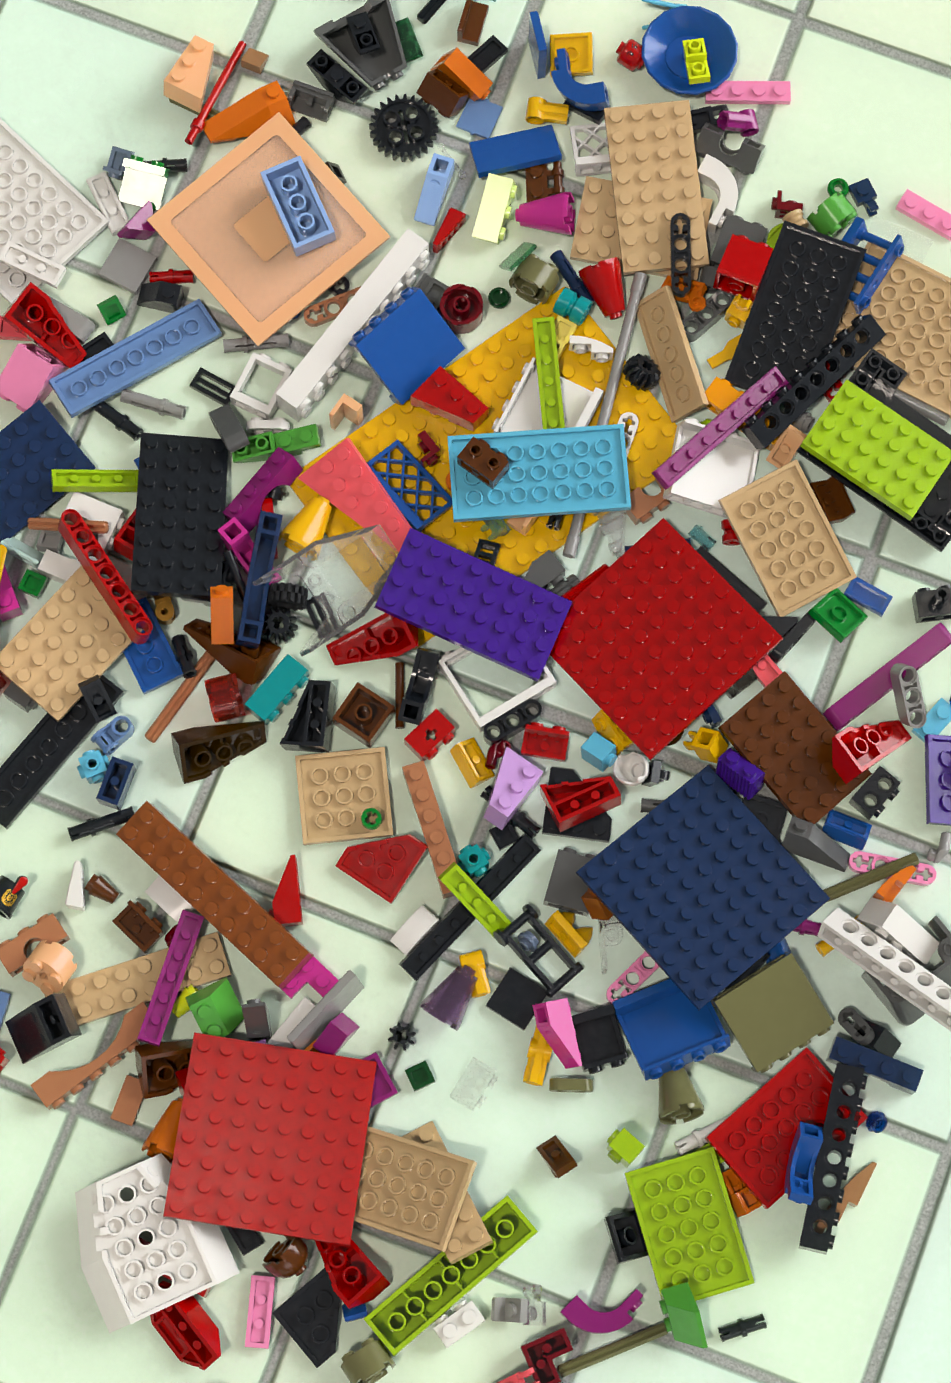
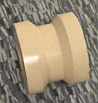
[782,209,809,228]

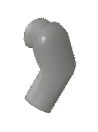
[927,832,951,863]

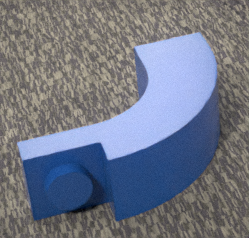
[551,48,610,111]
[784,1122,823,1205]

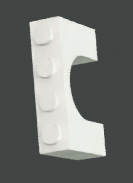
[37,492,126,584]

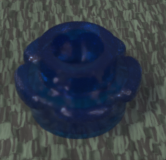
[866,1111,887,1133]

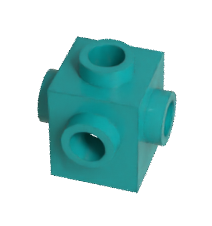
[457,844,491,879]

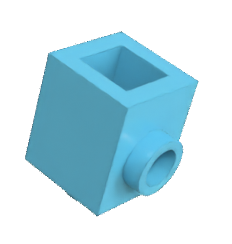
[581,731,617,772]

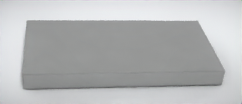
[287,970,364,1050]

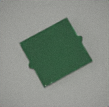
[499,242,537,271]

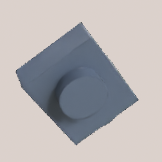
[103,146,135,179]

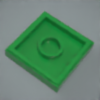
[808,588,868,643]

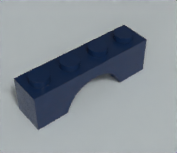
[826,1036,924,1095]

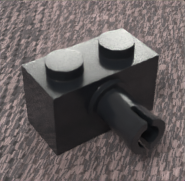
[912,585,951,623]

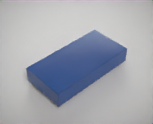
[844,577,893,617]

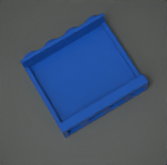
[348,287,465,405]
[612,979,731,1081]

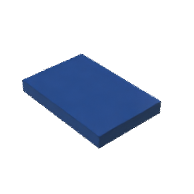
[528,11,547,79]

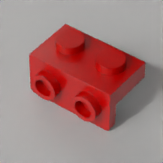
[521,722,570,762]

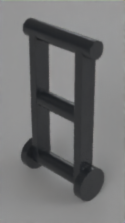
[493,904,584,998]

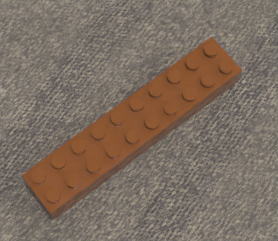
[116,801,314,989]

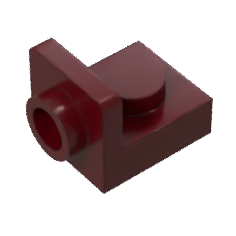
[771,190,803,219]
[417,430,441,468]

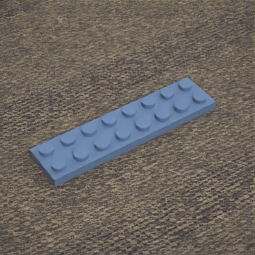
[49,299,222,418]

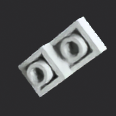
[569,335,613,363]
[145,875,194,922]
[390,905,439,955]

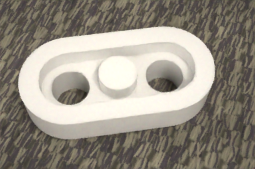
[246,417,290,435]

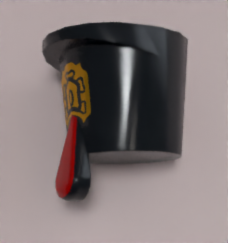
[0,875,28,919]

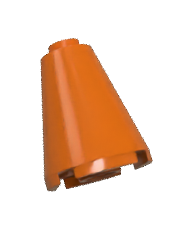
[141,1098,183,1163]

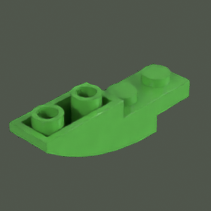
[232,424,321,463]

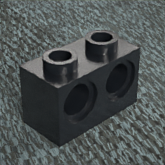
[849,766,900,820]

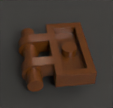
[525,161,565,203]

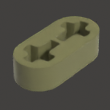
[549,1078,593,1093]

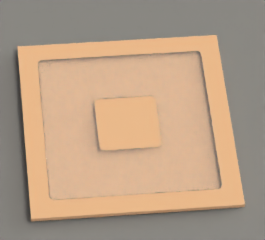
[147,112,390,347]

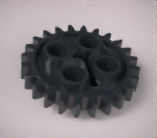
[369,94,438,162]

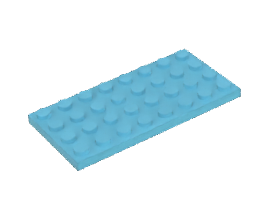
[447,424,631,522]

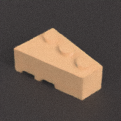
[164,35,214,113]

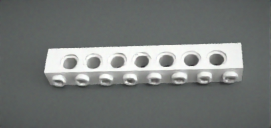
[817,908,951,1031]

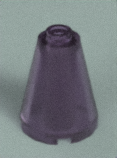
[419,965,478,1031]

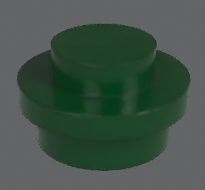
[488,287,510,309]

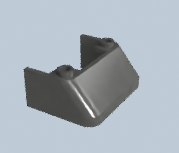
[861,915,951,1026]

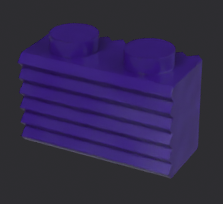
[716,748,765,800]

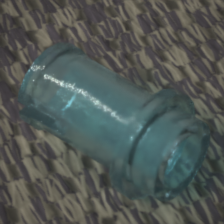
[688,524,717,551]

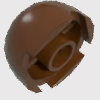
[262,1236,309,1279]

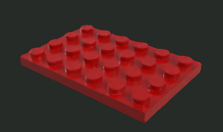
[705,1047,868,1209]

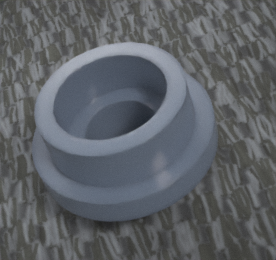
[518,931,539,952]

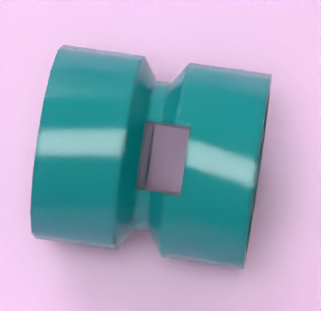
[553,287,593,326]

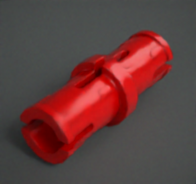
[149,269,194,284]

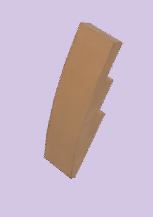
[814,1162,877,1234]

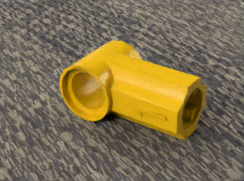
[525,97,569,125]
[459,949,491,998]

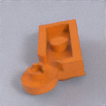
[661,275,707,312]

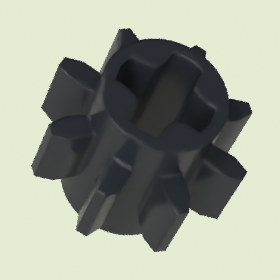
[388,1022,416,1051]

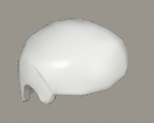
[613,752,649,786]

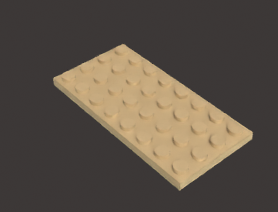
[604,100,709,275]

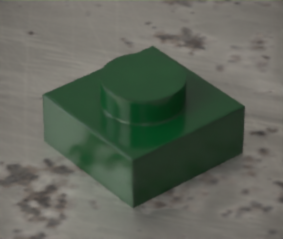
[405,1060,435,1092]

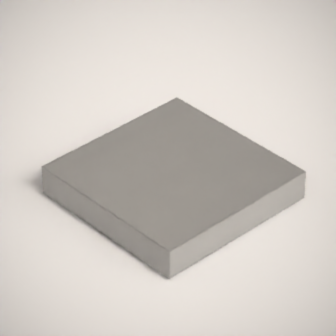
[98,238,158,295]

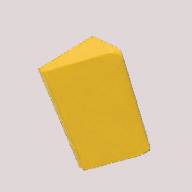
[450,737,495,788]

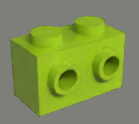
[607,1128,645,1168]

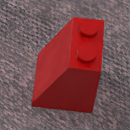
[713,234,773,302]

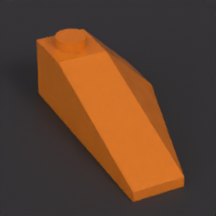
[203,80,295,143]

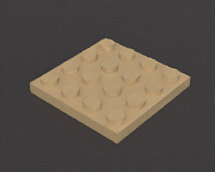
[295,747,393,845]

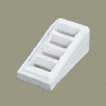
[65,860,85,911]

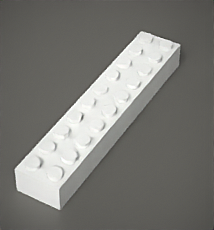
[276,229,430,422]

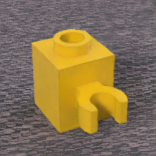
[724,294,754,329]
[683,727,729,763]

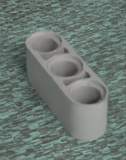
[49,296,96,344]
[890,663,927,728]

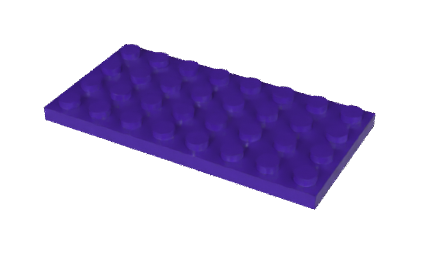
[374,528,572,682]

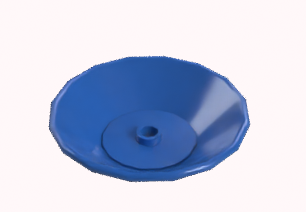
[641,6,738,95]

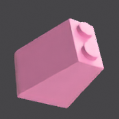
[0,344,68,412]

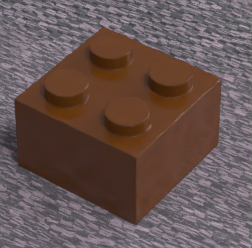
[332,682,395,748]

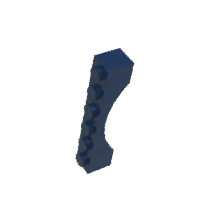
[235,511,283,649]

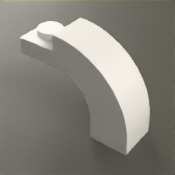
[698,154,738,234]

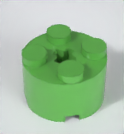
[807,191,858,238]

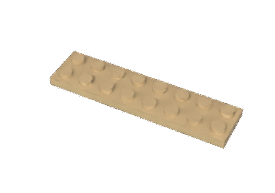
[44,932,232,1026]

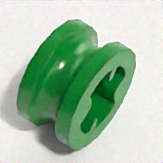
[361,808,382,830]

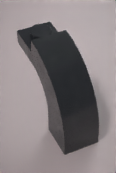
[397,647,440,725]

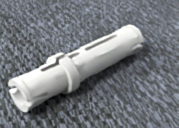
[674,1114,731,1156]

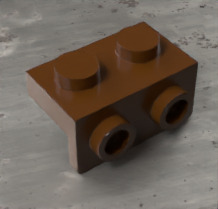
[810,476,855,524]
[112,900,164,953]

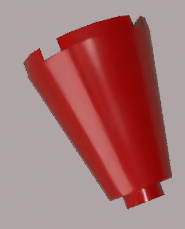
[578,257,625,320]

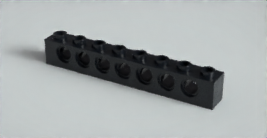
[741,314,886,449]
[799,1063,867,1255]

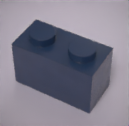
[96,756,136,811]

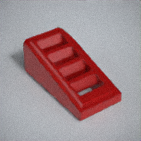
[433,207,466,253]

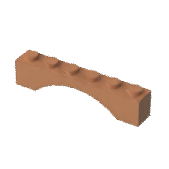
[402,760,457,899]
[30,1002,148,1110]

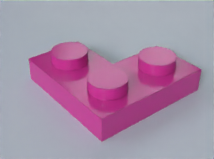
[279,956,339,999]

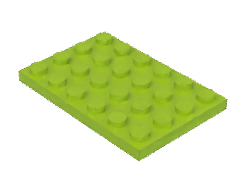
[800,379,951,521]
[624,1147,755,1301]

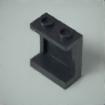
[572,1004,628,1074]

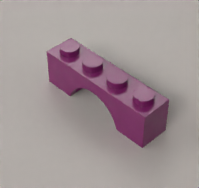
[223,447,303,533]

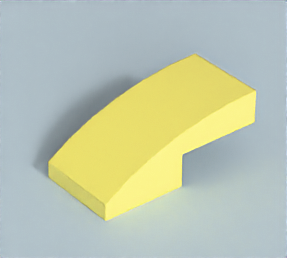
[555,315,578,359]

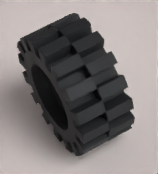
[266,582,308,611]

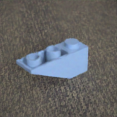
[414,153,455,226]

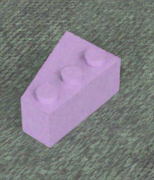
[483,747,543,830]

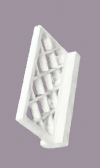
[570,123,611,177]

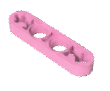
[848,851,936,886]
[606,951,659,1004]

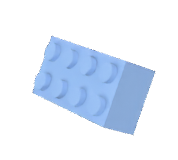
[260,156,336,257]

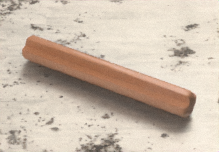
[27,517,109,534]

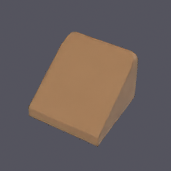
[240,48,269,74]

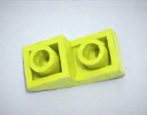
[682,38,711,85]

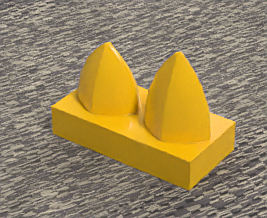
[545,910,593,958]

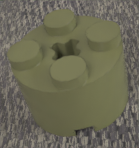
[509,253,559,304]
[341,1337,396,1383]

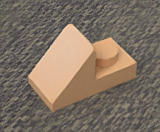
[766,425,807,468]

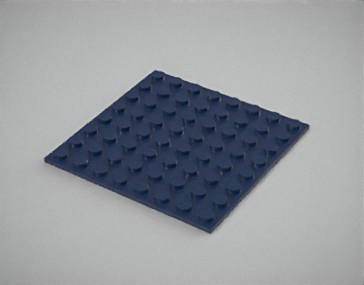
[576,765,830,1011]

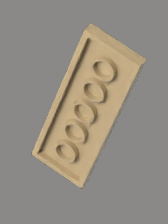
[636,285,709,423]
[402,1121,493,1265]

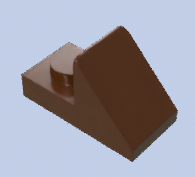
[536,1135,578,1178]

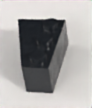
[280,680,336,753]

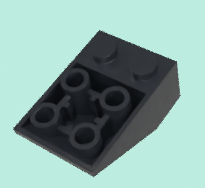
[5,993,82,1064]

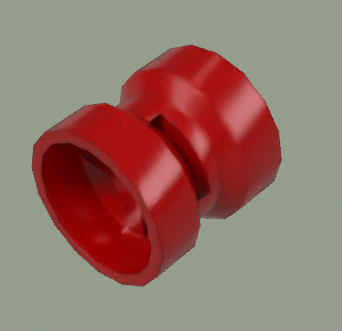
[721,519,740,546]

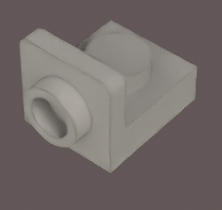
[491,1297,528,1323]

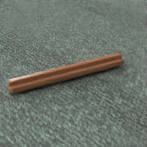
[145,651,215,743]

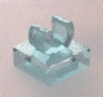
[481,519,511,540]

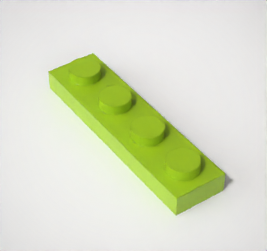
[51,469,138,492]
[438,862,511,937]

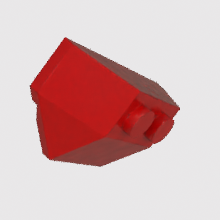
[150,1281,221,1370]

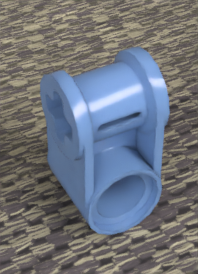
[91,716,134,756]

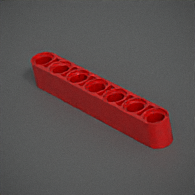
[58,509,153,644]

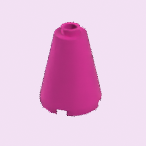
[515,192,575,235]

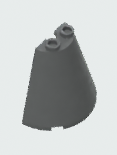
[313,0,407,91]

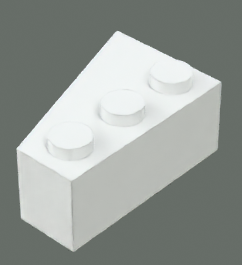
[857,897,939,966]

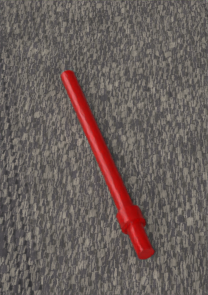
[185,41,247,145]

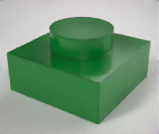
[97,295,126,325]
[17,569,48,599]

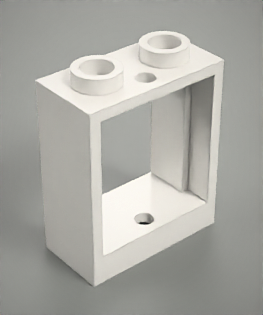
[230,352,292,420]

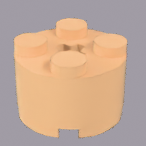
[22,940,77,995]

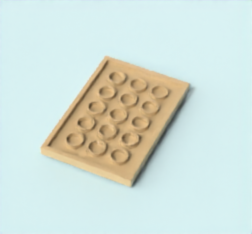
[570,176,713,281]
[718,459,857,617]
[0,565,143,722]
[354,1126,477,1252]

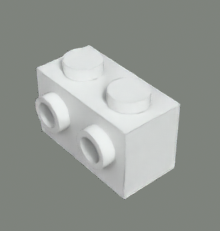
[433,1300,485,1348]

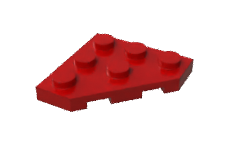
[335,834,428,903]

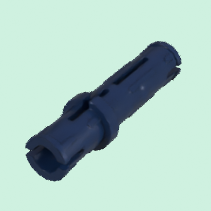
[550,250,595,306]

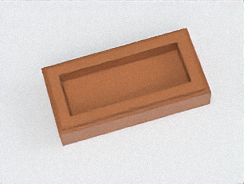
[110,1075,143,1127]

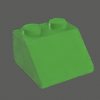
[185,977,244,1037]
[659,1282,708,1349]

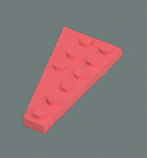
[298,438,413,553]

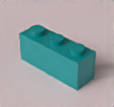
[244,654,309,725]

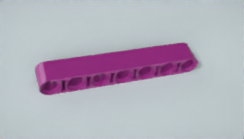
[823,622,951,731]

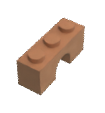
[624,478,671,525]
[0,913,70,977]

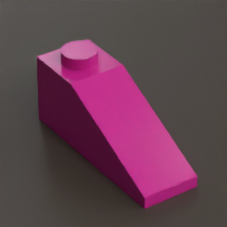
[0,564,23,622]

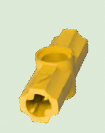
[523,1025,552,1086]

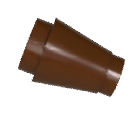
[84,874,119,904]

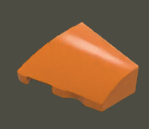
[873,865,917,902]
[722,1168,762,1217]

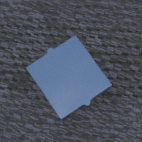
[456,98,503,139]

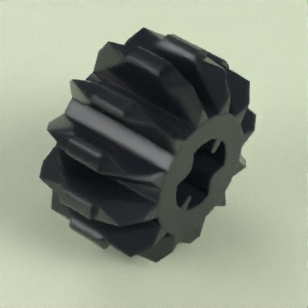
[622,353,661,391]
[262,606,298,645]

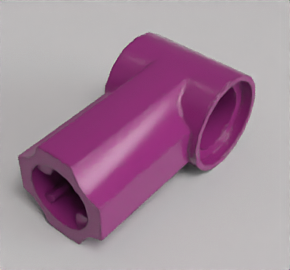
[717,109,759,137]

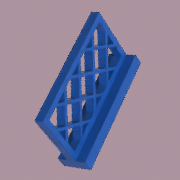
[367,439,452,532]

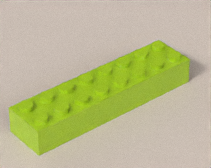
[364,1195,538,1357]

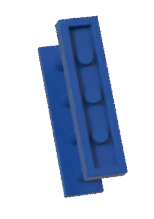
[842,217,904,315]

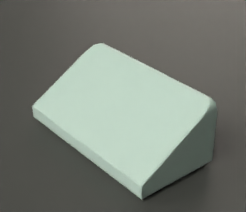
[0,537,44,570]

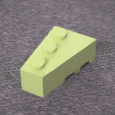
[472,173,518,244]

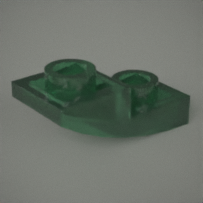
[395,17,423,63]

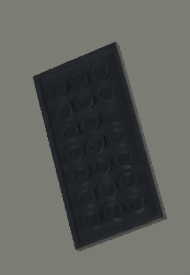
[724,221,867,412]
[131,432,228,600]

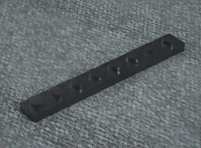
[399,834,541,981]

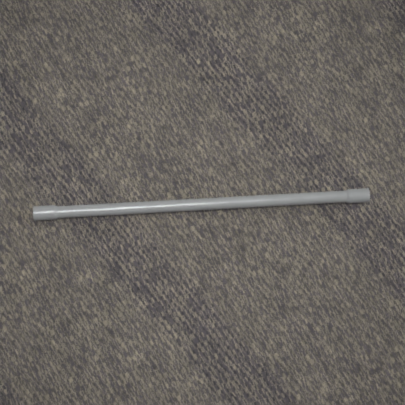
[562,272,647,558]

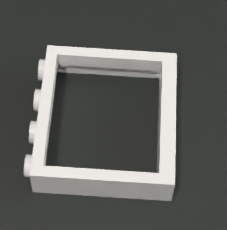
[438,646,556,732]

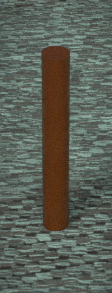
[395,662,404,729]

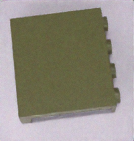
[711,952,834,1073]

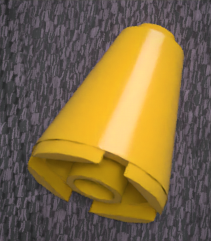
[278,496,332,560]

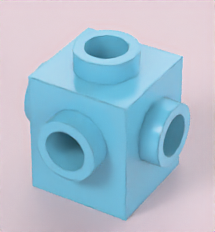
[77,750,110,784]

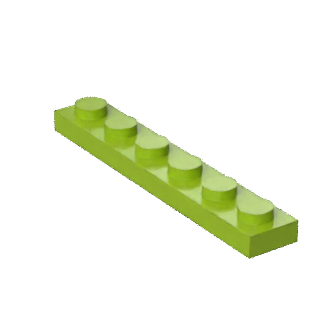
[532,317,565,429]

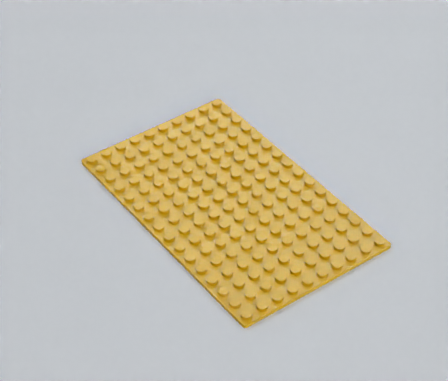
[290,287,677,649]

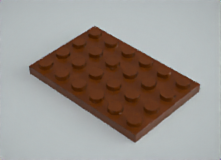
[718,671,872,824]

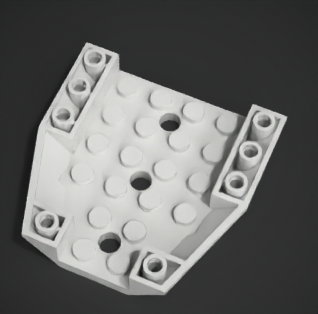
[75,1153,240,1333]

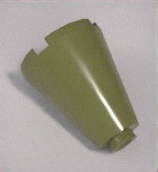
[659,1067,704,1125]

